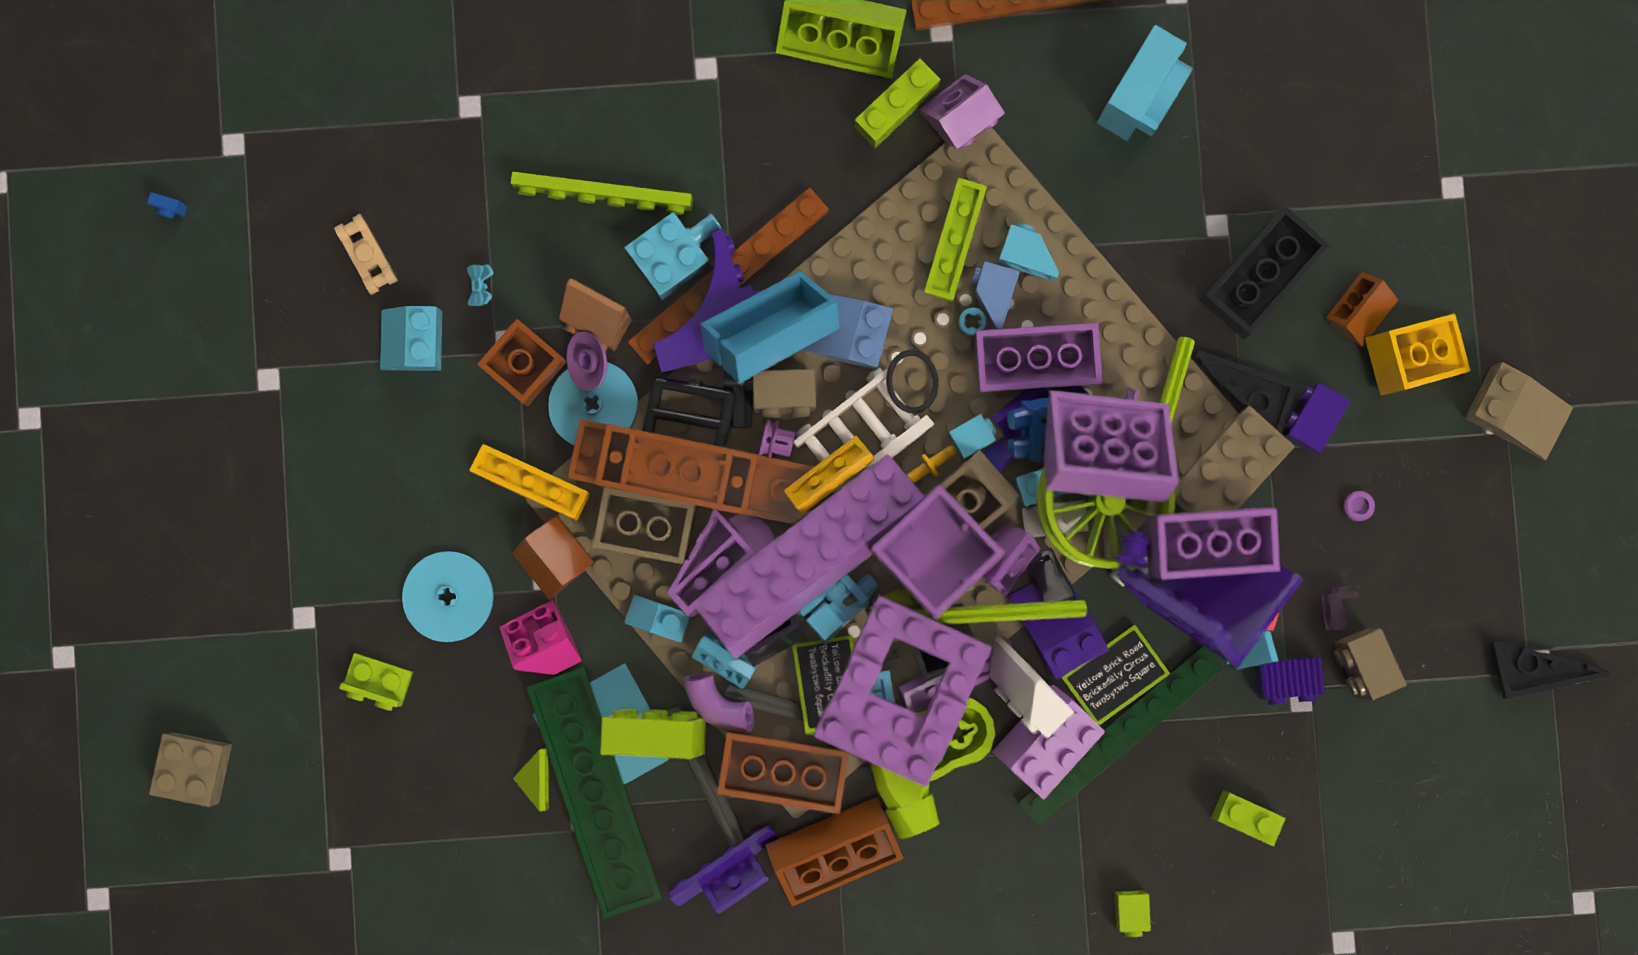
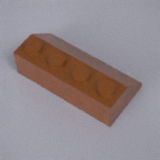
[765,797,904,907]

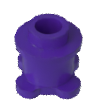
[1115,531,1151,568]

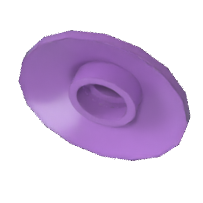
[566,331,607,391]

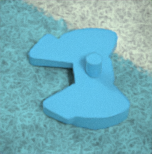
[467,264,493,306]

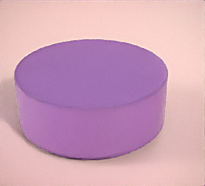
[1342,491,1375,521]

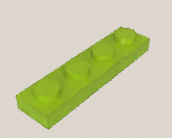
[924,177,987,302]

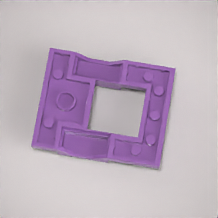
[813,595,992,787]

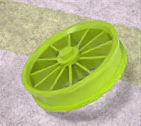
[1036,467,1175,568]

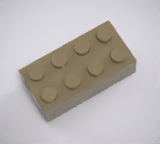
[1174,405,1295,513]

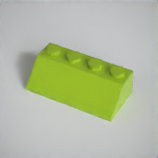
[776,0,907,79]

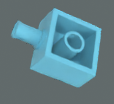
[625,212,722,301]

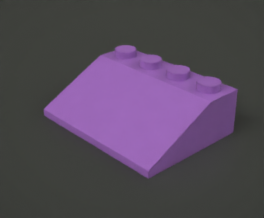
[1044,391,1179,502]

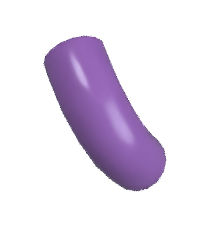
[683,672,754,733]

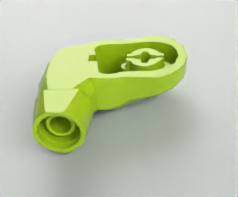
[870,698,995,839]

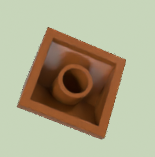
[512,515,595,600]

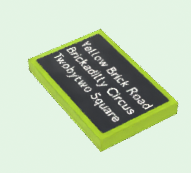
[1061,625,1170,725]
[792,635,854,735]

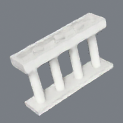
[793,368,934,495]

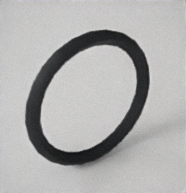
[886,350,939,414]

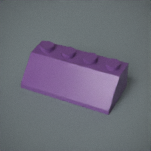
[974,323,1103,392]

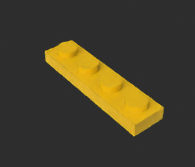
[469,444,590,521]

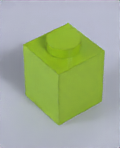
[1114,890,1151,937]

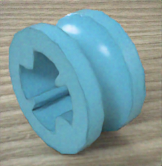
[958,308,986,336]

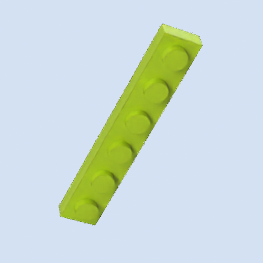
[511,172,693,215]

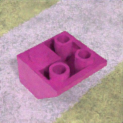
[499,600,582,675]

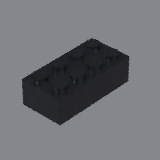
[1199,206,1330,339]

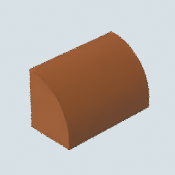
[1326,271,1398,346]

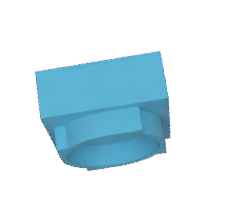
[1097,25,1193,141]

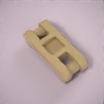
[334,213,398,295]

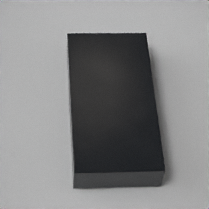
[1027,548,1077,602]

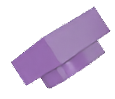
[871,485,1005,621]

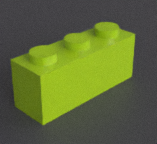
[854,59,941,149]

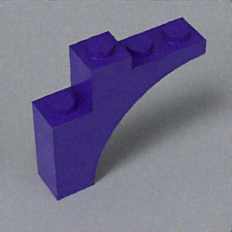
[653,229,759,373]

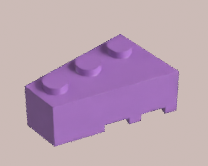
[668,509,758,617]

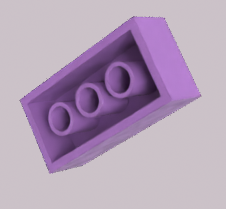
[1145,508,1280,579]

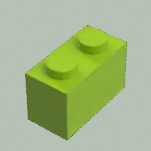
[1211,790,1286,846]

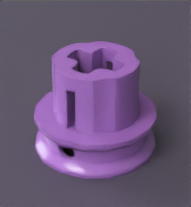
[759,418,795,458]

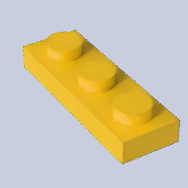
[784,435,875,515]

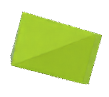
[513,748,549,811]

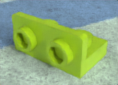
[339,653,413,711]

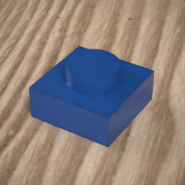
[147,192,188,219]

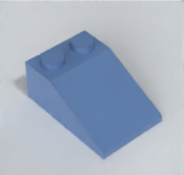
[800,294,893,371]

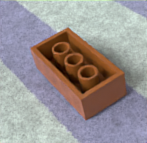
[717,731,849,814]

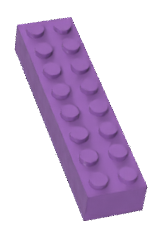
[692,454,925,660]

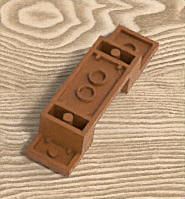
[568,419,814,524]

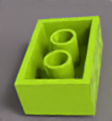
[601,708,706,759]

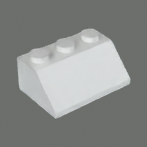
[989,635,1074,738]

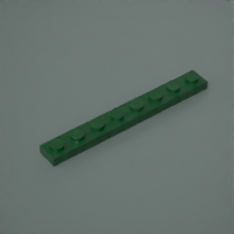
[1018,646,1223,826]

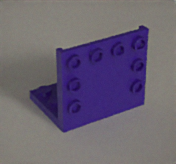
[1116,564,1303,668]

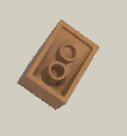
[559,278,632,351]

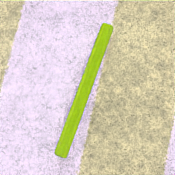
[1130,336,1195,511]
[912,600,1087,624]

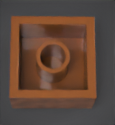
[477,319,567,407]

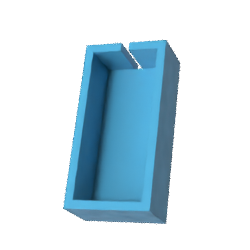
[701,271,839,383]

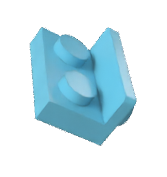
[692,632,758,689]

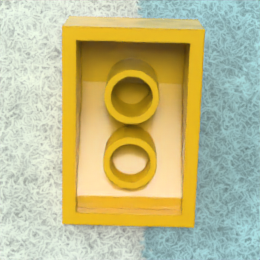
[1365,314,1471,396]

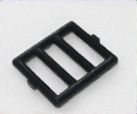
[642,377,736,448]

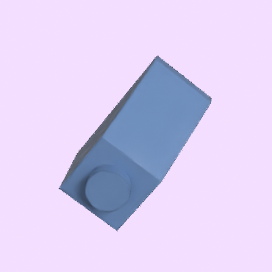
[971,261,1019,330]

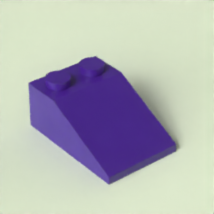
[1007,574,1109,679]

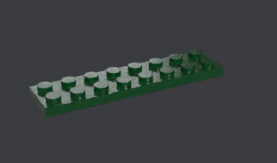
[526,667,663,919]

